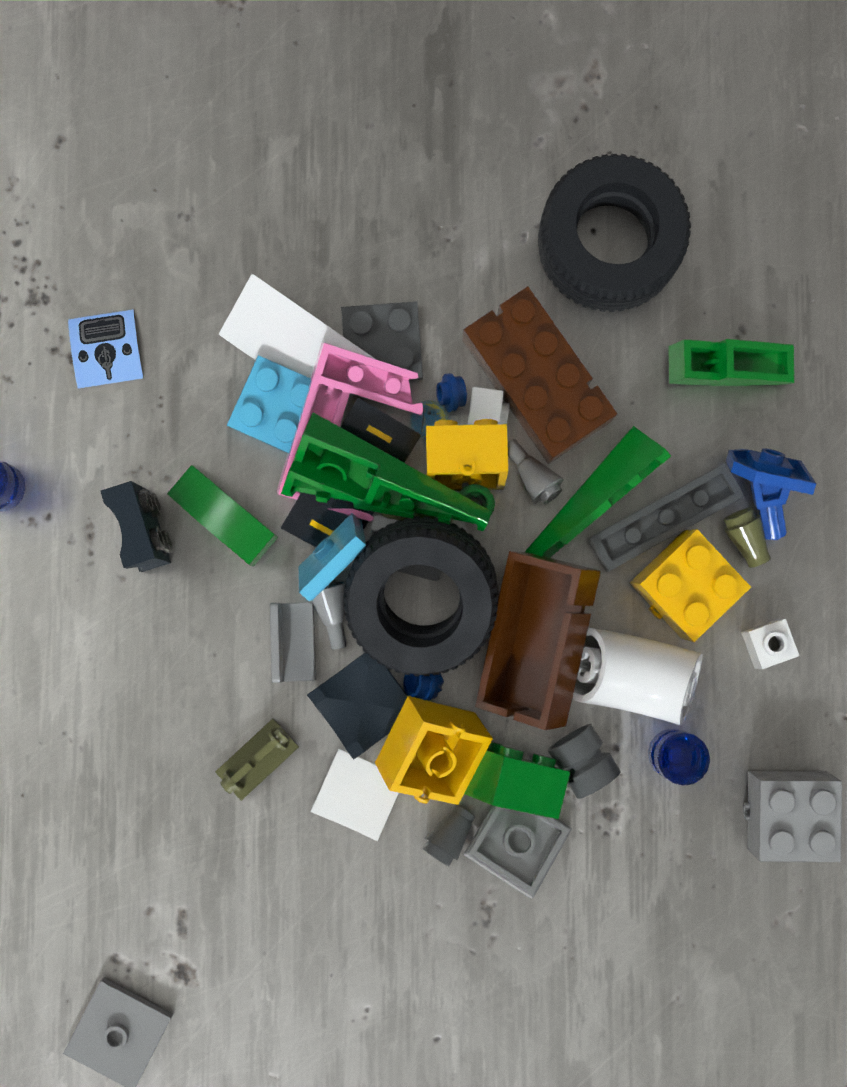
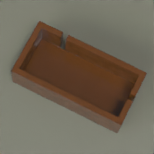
[462,286,617,465]
[475,551,601,730]

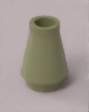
[723,507,771,568]

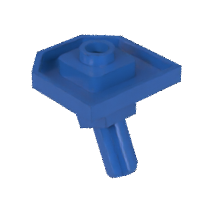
[726,448,817,540]

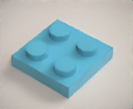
[227,355,311,453]

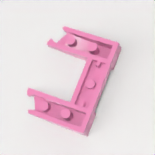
[277,343,423,522]

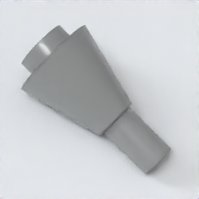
[508,439,564,504]
[312,578,347,650]

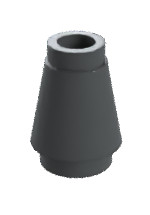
[422,804,475,867]

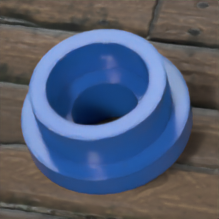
[436,373,467,412]

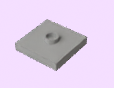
[463,806,572,899]
[63,977,173,1087]

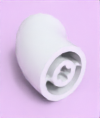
[573,627,703,725]

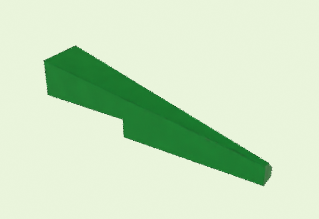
[281,412,492,531]
[502,426,671,579]

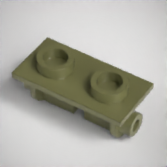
[215,718,299,801]

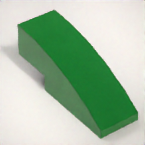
[668,339,794,386]
[167,465,278,567]

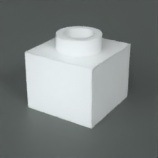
[467,387,509,425]
[741,619,800,669]

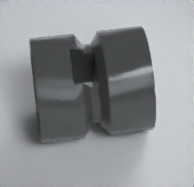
[548,724,621,799]

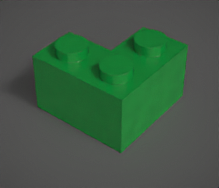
[464,741,570,819]

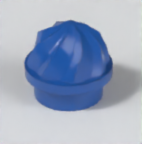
[403,673,444,701]

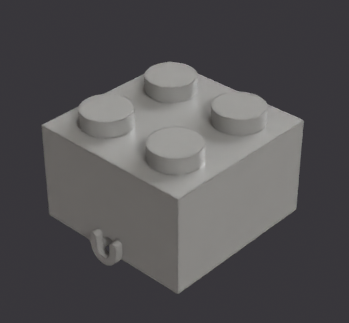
[743,771,842,862]

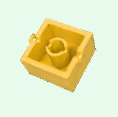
[426,419,508,492]
[630,529,751,642]
[375,696,493,805]

